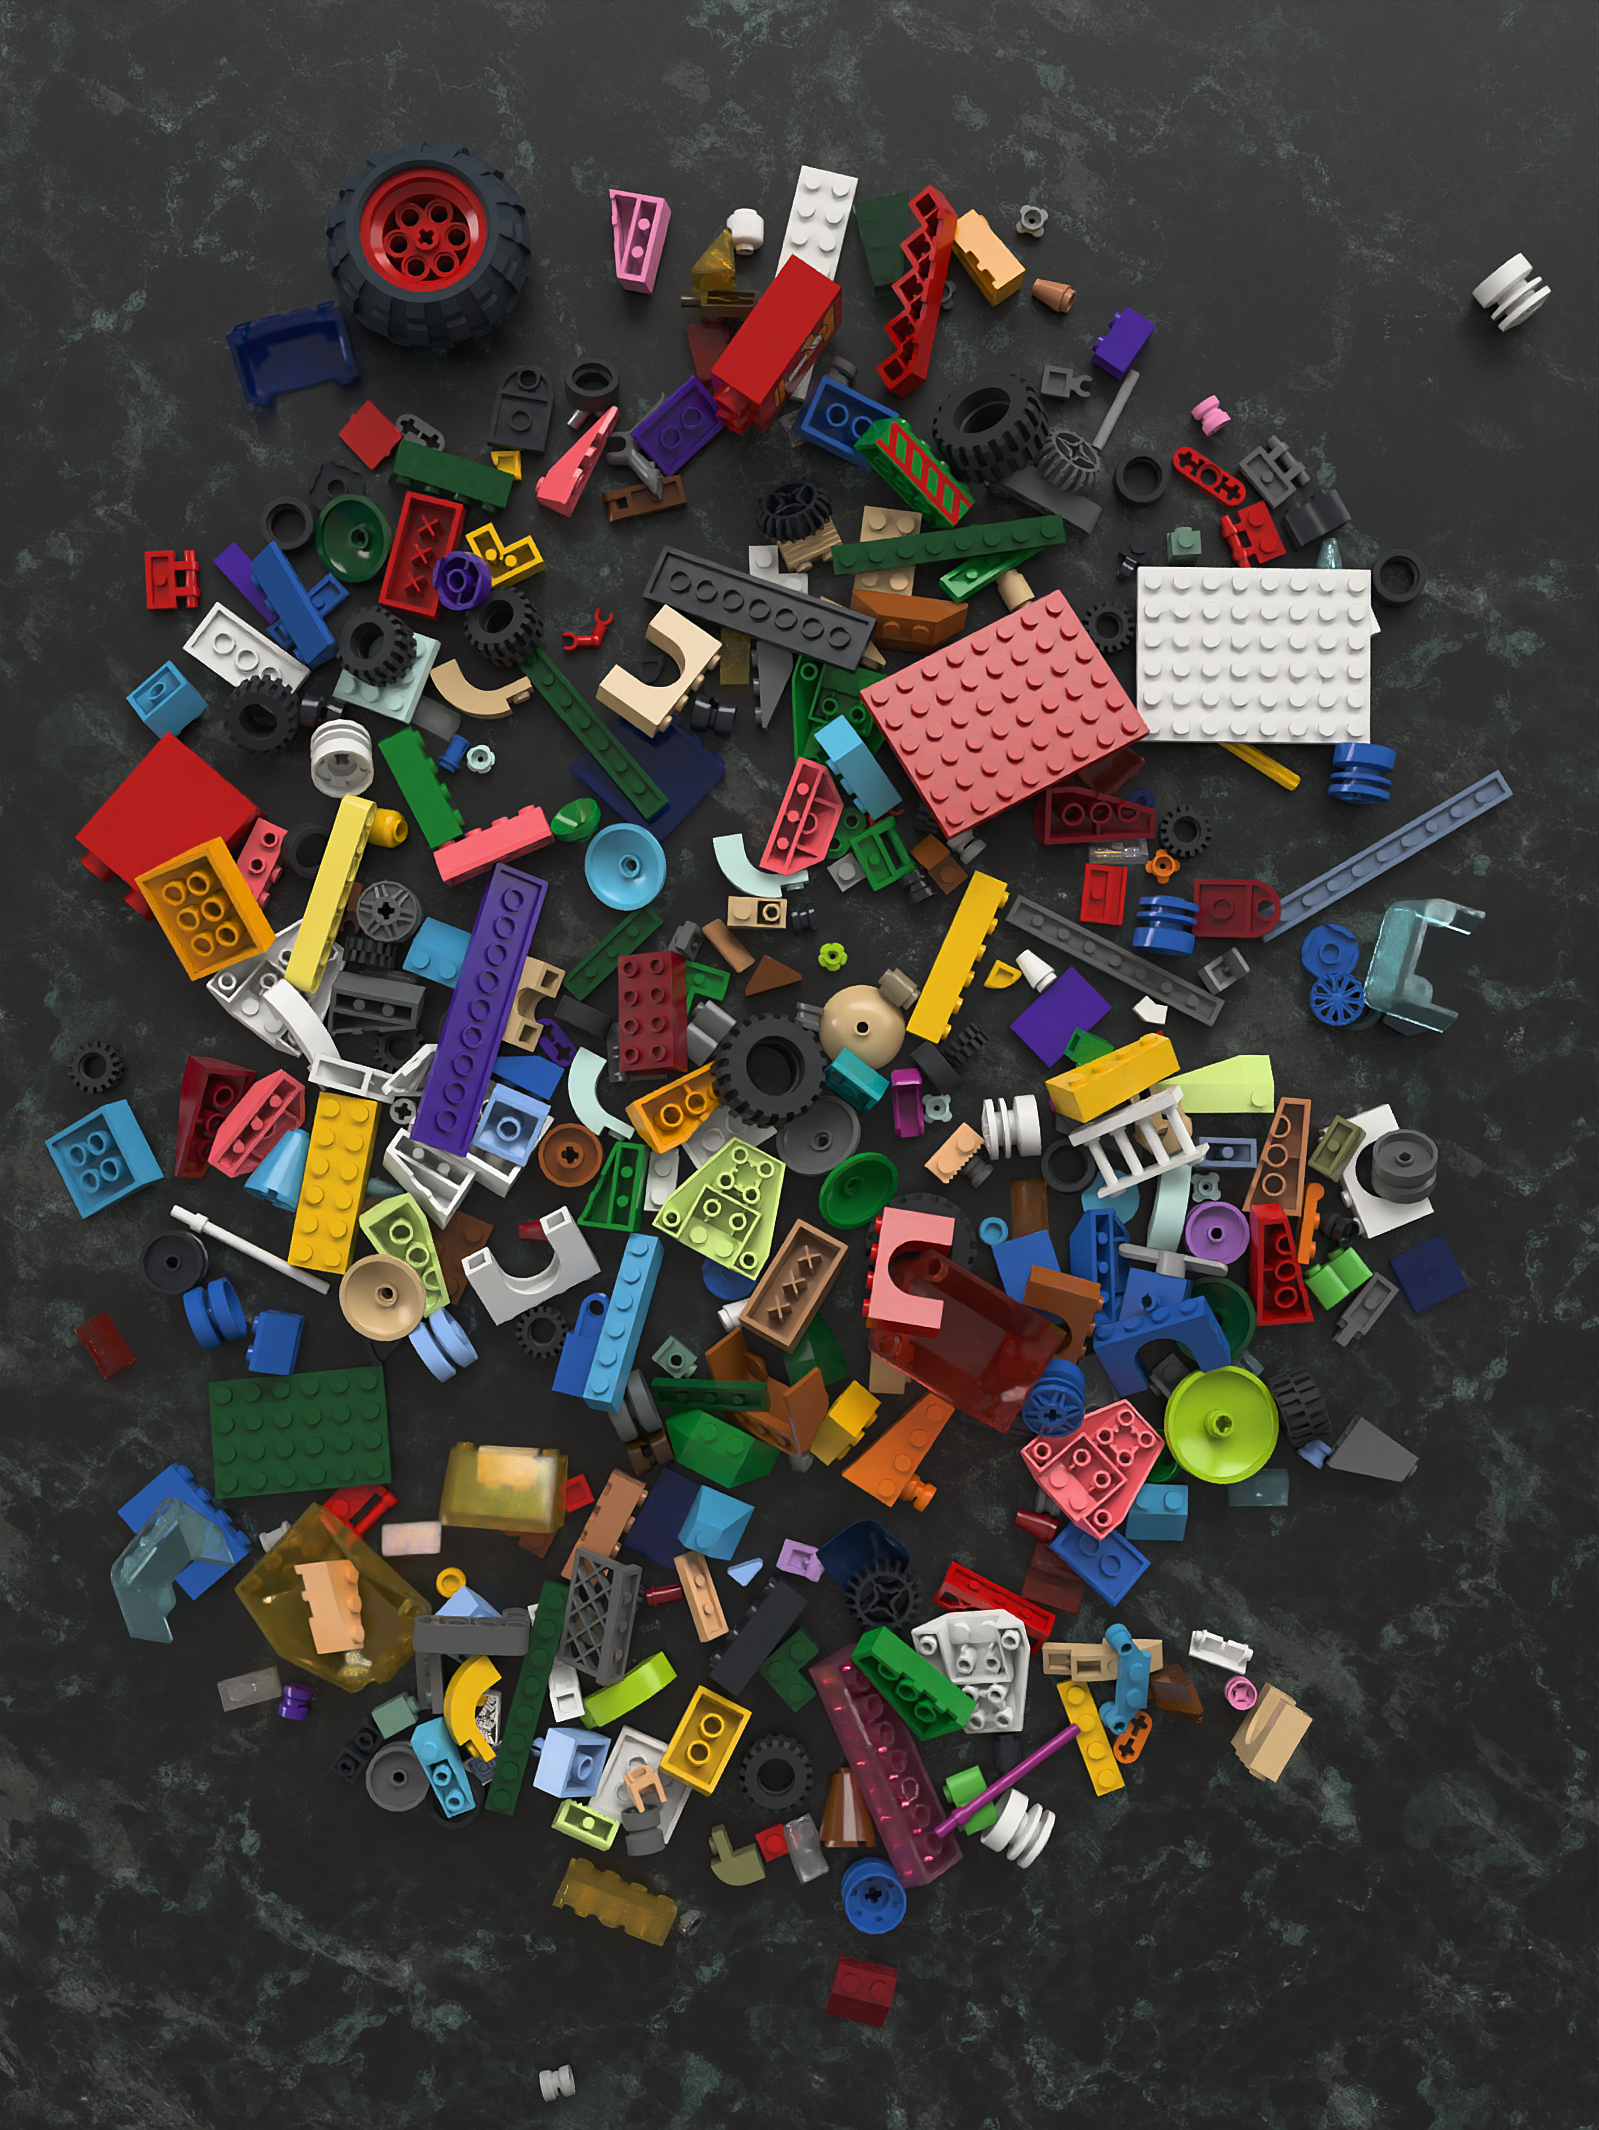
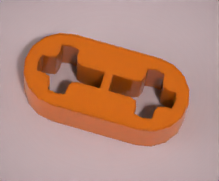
[1112,1709,1152,1764]

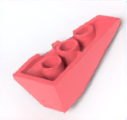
[535,406,620,518]

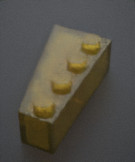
[552,1858,678,1947]

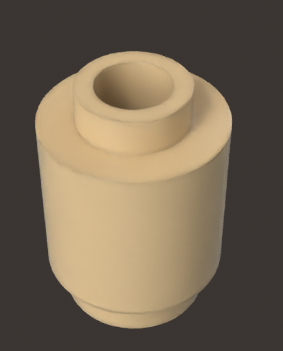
[996,569,1036,613]

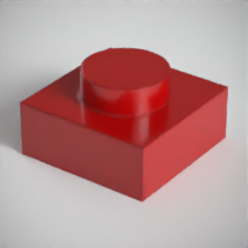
[556,1473,595,1512]
[755,1821,794,1862]

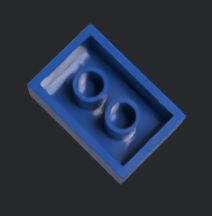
[791,375,899,470]

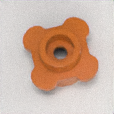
[1145,849,1180,884]

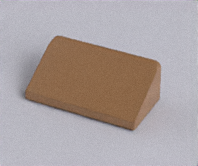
[702,919,755,975]

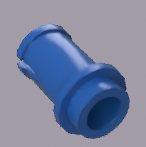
[438,735,471,774]

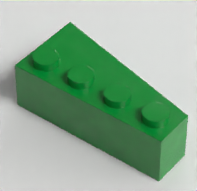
[378,725,465,849]
[850,1626,977,1741]

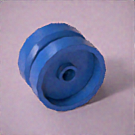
[183,1277,248,1351]

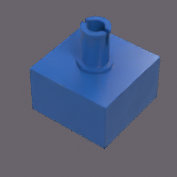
[1119,1267,1194,1321]

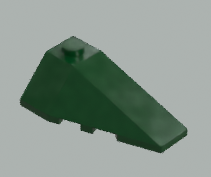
[782,1311,849,1387]

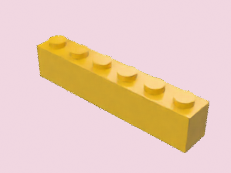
[905,870,1010,1045]

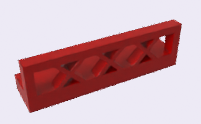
[932,1561,1056,1656]

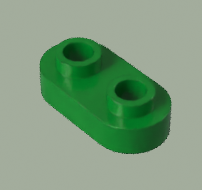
[825,807,866,860]

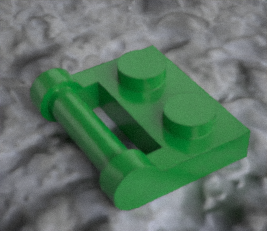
[847,815,919,892]

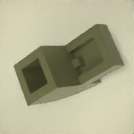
[709,1824,766,1886]

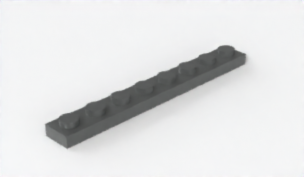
[1005,895,1225,1027]

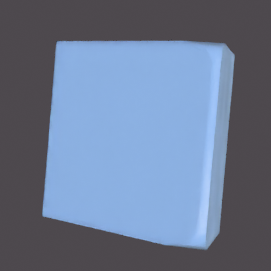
[727,1557,763,1586]

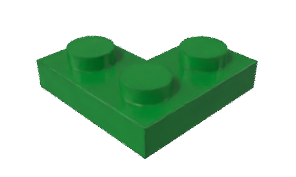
[686,960,731,1018]

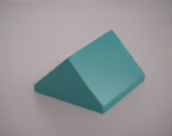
[823,1047,890,1116]

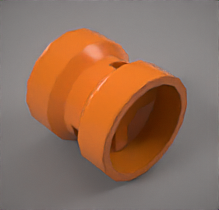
[898,1473,937,1512]

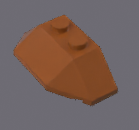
[850,588,968,655]

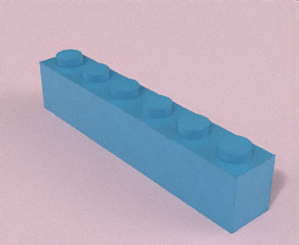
[583,1232,665,1414]

